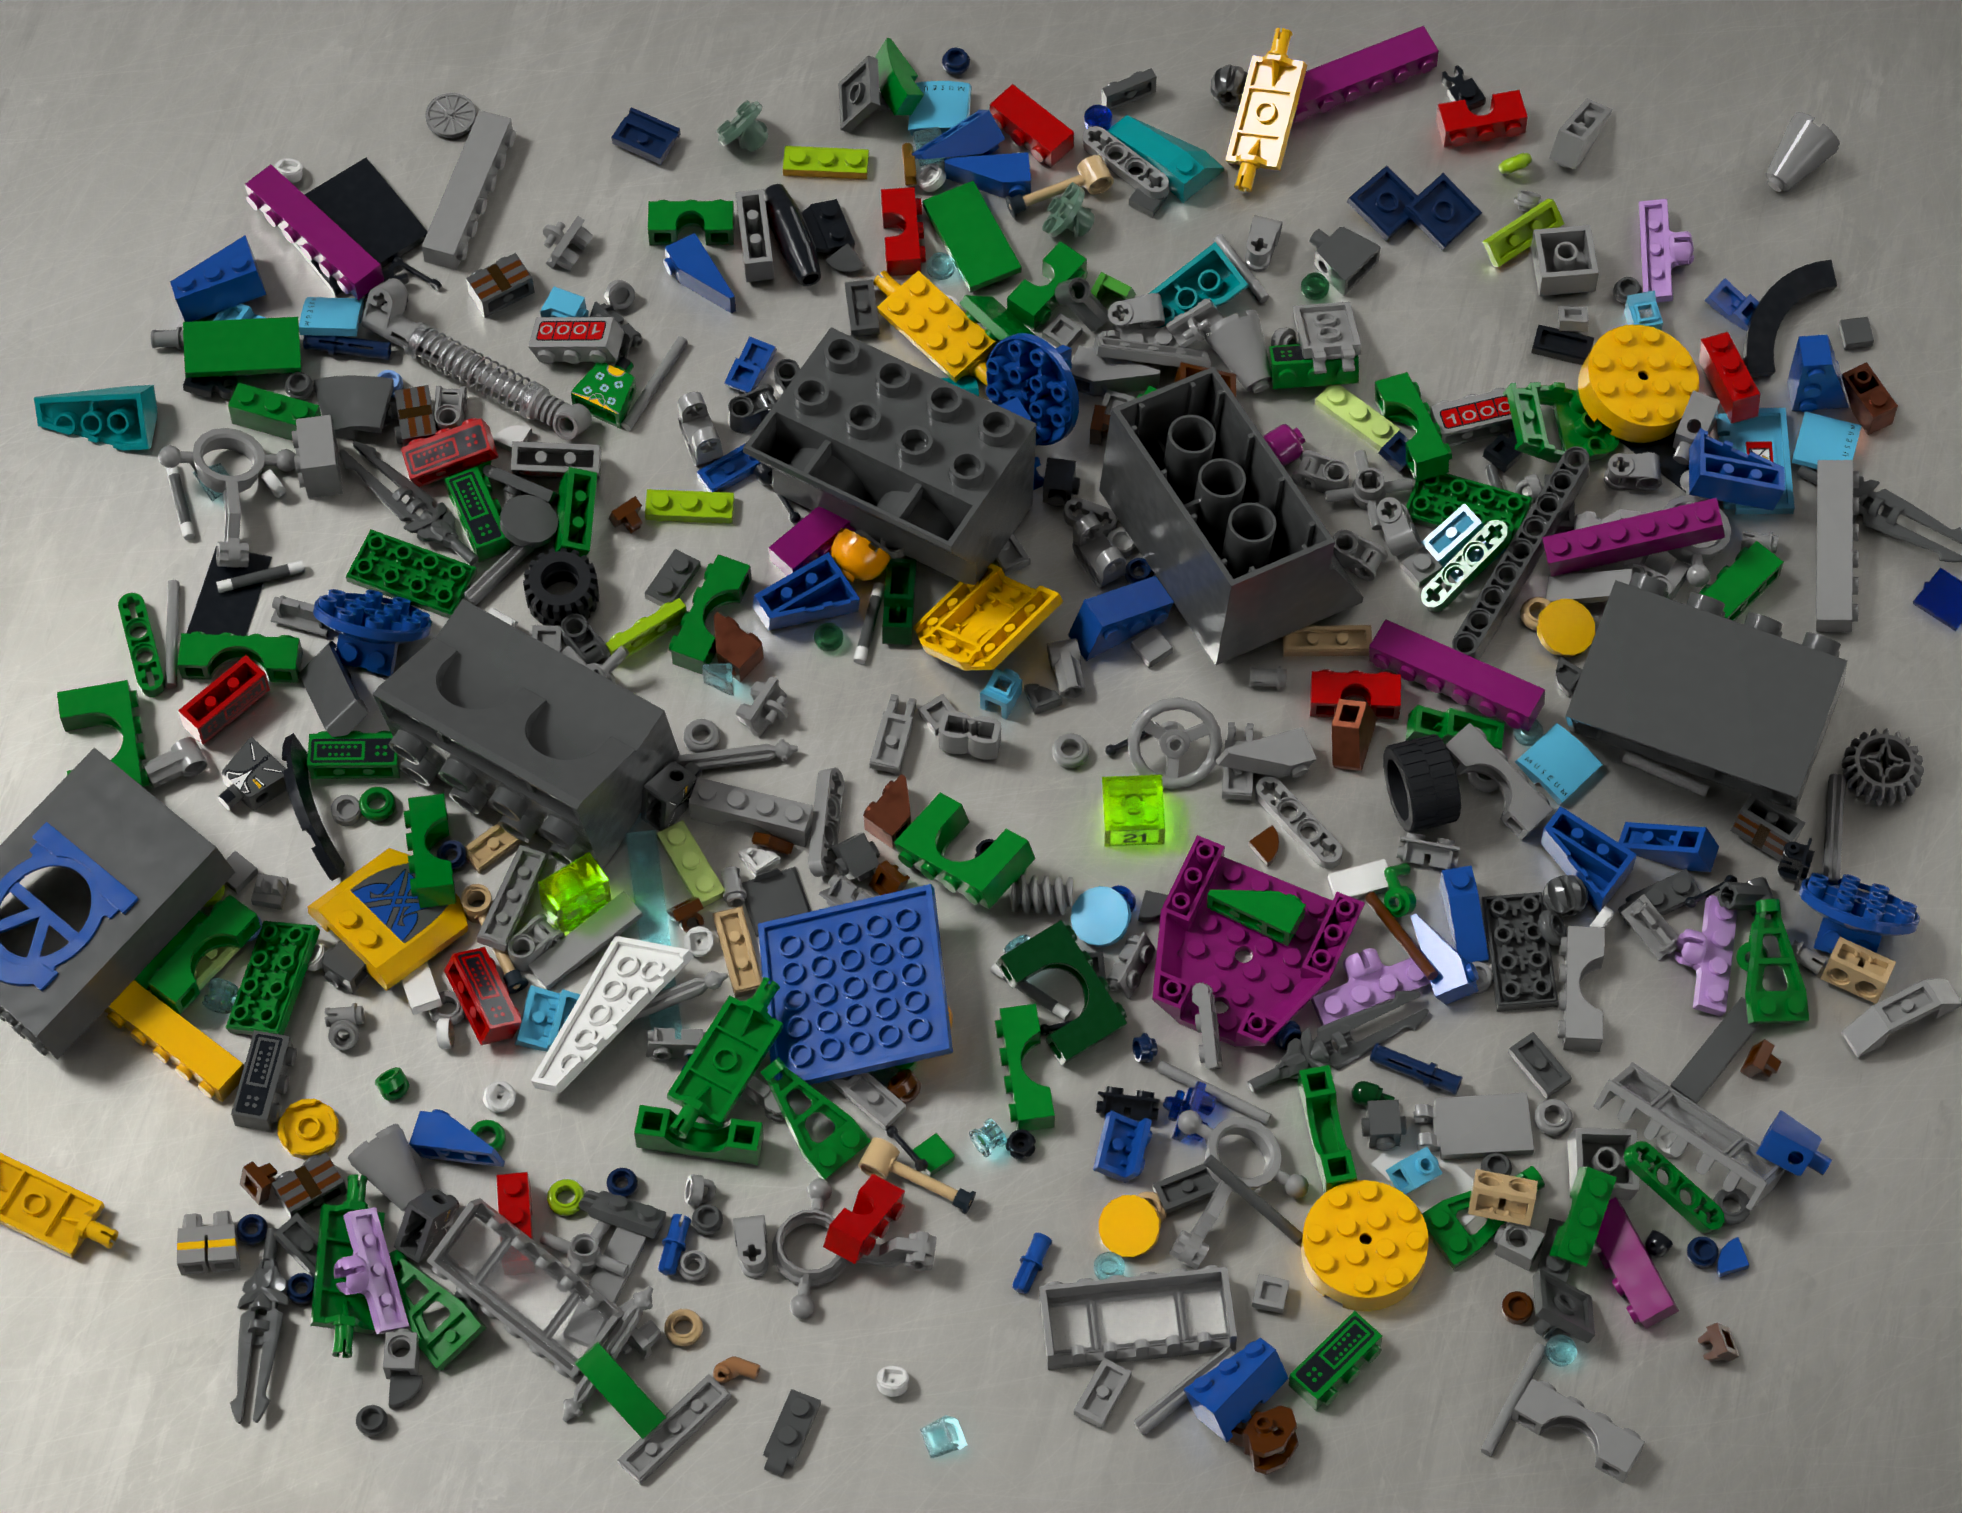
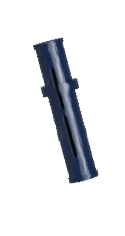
[303,335,392,360]
[1370,1043,1463,1095]

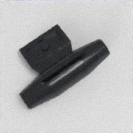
[764,184,855,286]

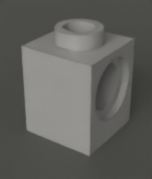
[1493,1222,1545,1271]
[383,1328,420,1379]

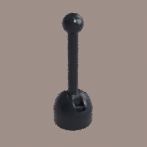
[753,463,801,523]
[1621,1230,1673,1299]

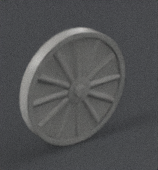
[426,93,476,138]

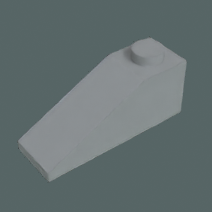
[1549,98,1612,170]
[1216,727,1317,778]

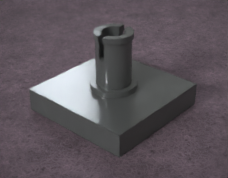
[838,55,890,133]
[1532,1269,1595,1343]

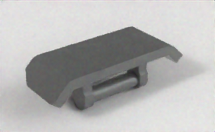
[299,641,369,737]

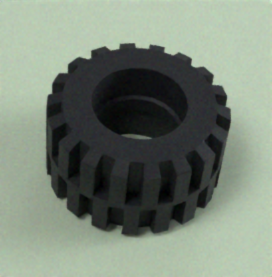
[523,548,599,626]

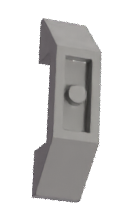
[1842,979,1962,1058]

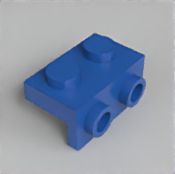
[1093,1111,1152,1183]

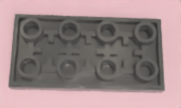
[1481,892,1558,1011]

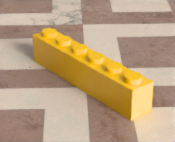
[105,980,244,1102]

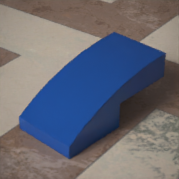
[1704,278,1759,331]
[724,336,777,393]

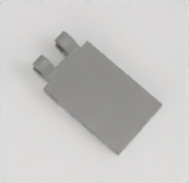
[1293,302,1361,374]
[1413,1093,1534,1160]

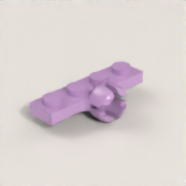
[1639,199,1694,303]
[1674,895,1738,1017]
[1311,948,1431,1026]
[334,1207,409,1335]

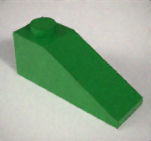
[1207,889,1306,946]

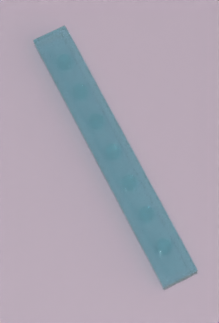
[626,829,682,1039]

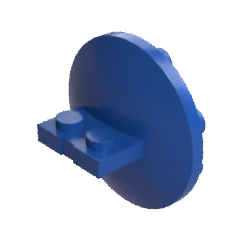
[986,333,1079,446]
[313,589,432,676]
[1799,873,1920,954]

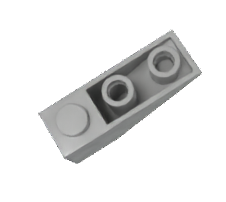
[1071,345,1160,396]

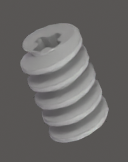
[1011,875,1073,915]

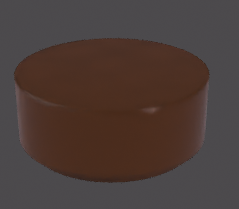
[1501,1291,1534,1325]

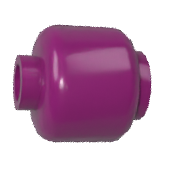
[1263,424,1306,467]

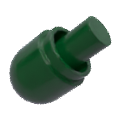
[1351,1081,1395,1107]

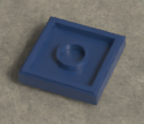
[1347,165,1418,241]
[1403,173,1482,250]

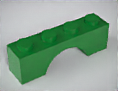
[1375,372,1452,482]
[669,554,752,676]
[177,631,303,683]
[404,793,456,908]
[148,894,261,1015]
[994,1003,1055,1131]
[1297,1065,1357,1193]
[634,1105,764,1165]

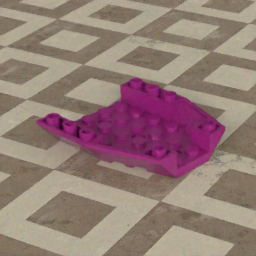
[1152,835,1365,1047]

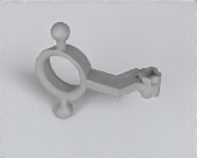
[158,428,296,568]
[1574,470,1731,587]
[1169,1110,1309,1270]
[772,1178,937,1319]

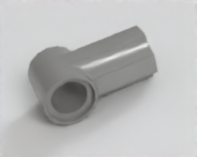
[1047,638,1085,699]
[142,737,207,788]

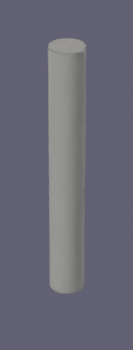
[1213,234,1270,303]
[1622,751,1710,797]

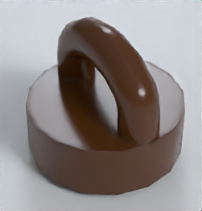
[887,1069,921,1103]

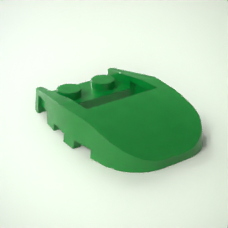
[1503,382,1619,463]

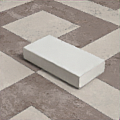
[1327,859,1389,899]
[401,962,442,1015]

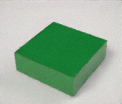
[912,1133,955,1177]

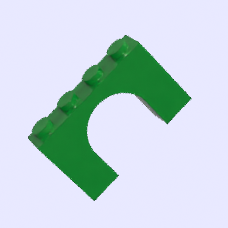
[57,680,150,788]
[894,792,1036,909]

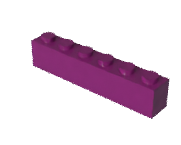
[1293,26,1439,123]
[245,164,384,300]
[1542,498,1725,577]
[1369,619,1545,732]

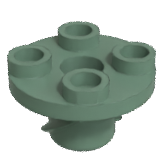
[716,100,769,152]
[1042,182,1095,237]

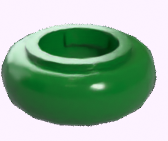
[359,787,396,822]
[470,1120,506,1153]

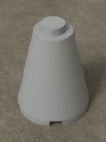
[1766,112,1840,192]
[1205,309,1272,393]
[348,1124,427,1211]

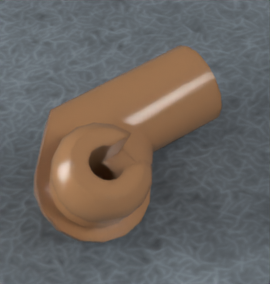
[713,1356,761,1383]

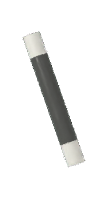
[166,466,195,540]
[216,560,305,593]
[853,583,885,665]
[990,962,1072,1021]

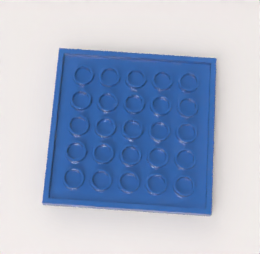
[758,884,953,1085]

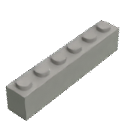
[421,110,516,270]
[1816,460,1859,632]

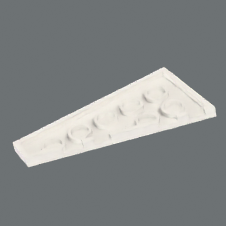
[531,936,694,1093]

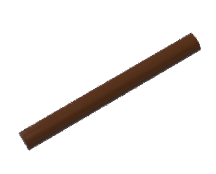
[1365,892,1438,980]

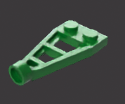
[1745,899,1809,1024]
[760,1057,871,1180]
[1422,1166,1545,1270]
[389,1249,487,1371]

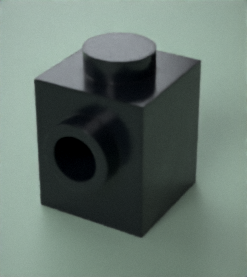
[1043,457,1080,506]

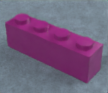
[768,506,855,576]
[1596,1197,1679,1329]

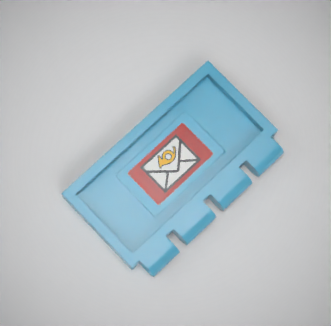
[1716,408,1795,515]

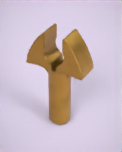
[902,143,917,185]

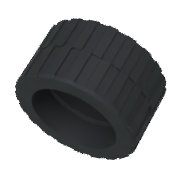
[1383,734,1461,833]

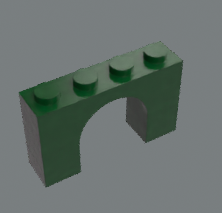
[996,920,1127,1066]

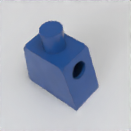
[1756,1110,1832,1176]

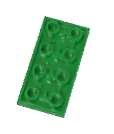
[922,181,1022,293]
[960,295,1036,341]
[183,317,301,378]
[1406,473,1533,549]
[346,529,477,618]
[226,921,321,1035]

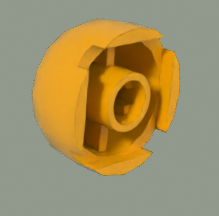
[831,528,891,583]

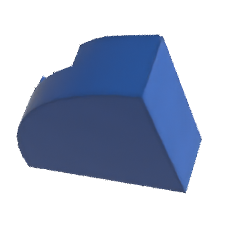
[1717,1237,1749,1277]

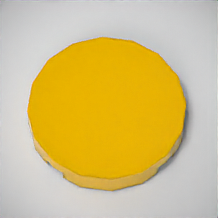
[1537,599,1595,658]
[277,1099,339,1159]
[1099,1195,1161,1257]

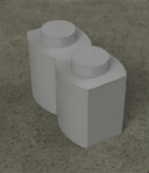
[938,711,1001,760]

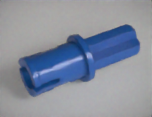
[658,1214,691,1276]
[1012,1233,1052,1294]

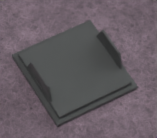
[742,867,811,937]

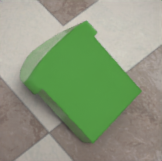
[1091,272,1136,301]

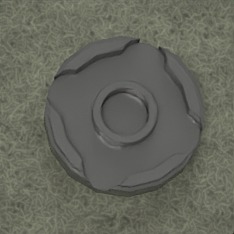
[500,495,558,548]

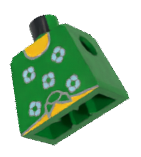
[571,357,636,429]

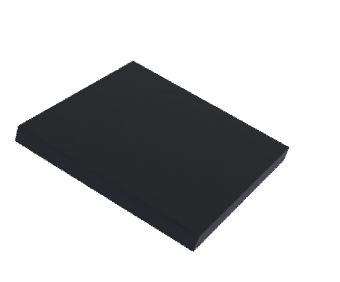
[294,157,428,296]

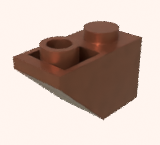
[1841,362,1898,435]
[714,612,764,683]
[1332,699,1377,771]
[863,774,911,849]

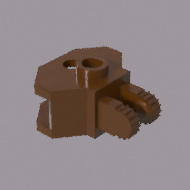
[1228,1405,1299,1475]

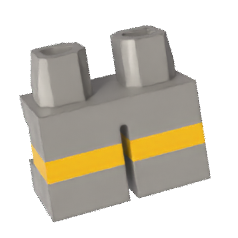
[177,1211,241,1275]

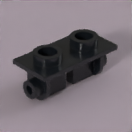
[1777,838,1815,891]
[1096,1086,1160,1121]

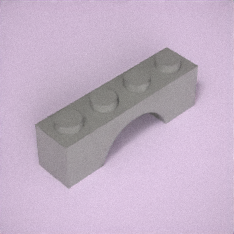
[1446,723,1553,840]
[689,777,813,847]
[1558,926,1605,1052]
[1511,1378,1645,1483]

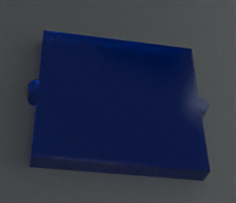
[1913,568,1962,631]

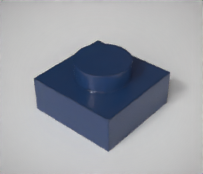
[1378,431,1409,472]

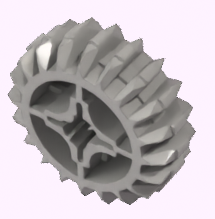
[1842,728,1924,807]

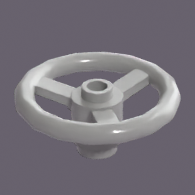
[1128,697,1222,789]

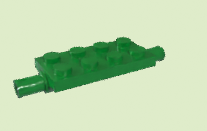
[667,977,783,1139]
[310,1174,385,1358]

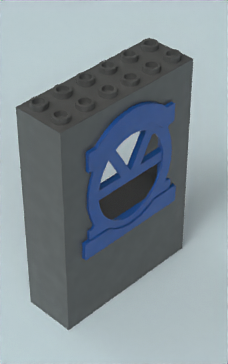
[0,747,235,1060]

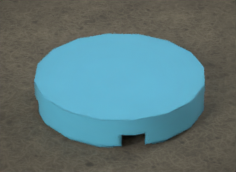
[1070,886,1132,948]

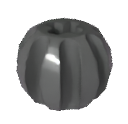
[1211,65,1248,107]
[1543,875,1588,918]

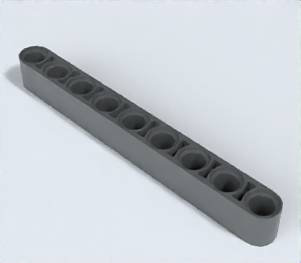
[1452,446,1590,660]

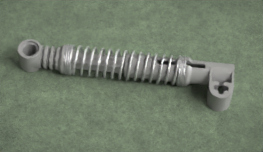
[362,278,592,440]

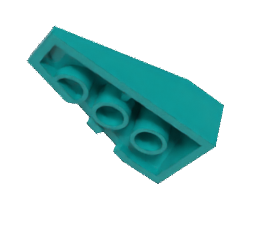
[1107,115,1224,203]
[1148,242,1249,328]
[34,385,158,450]

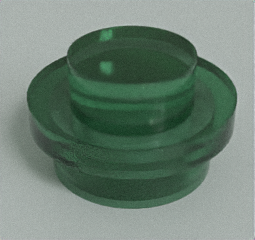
[1301,272,1329,300]
[814,623,844,651]

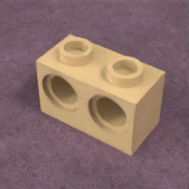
[1820,937,1896,1004]
[1468,1169,1538,1226]

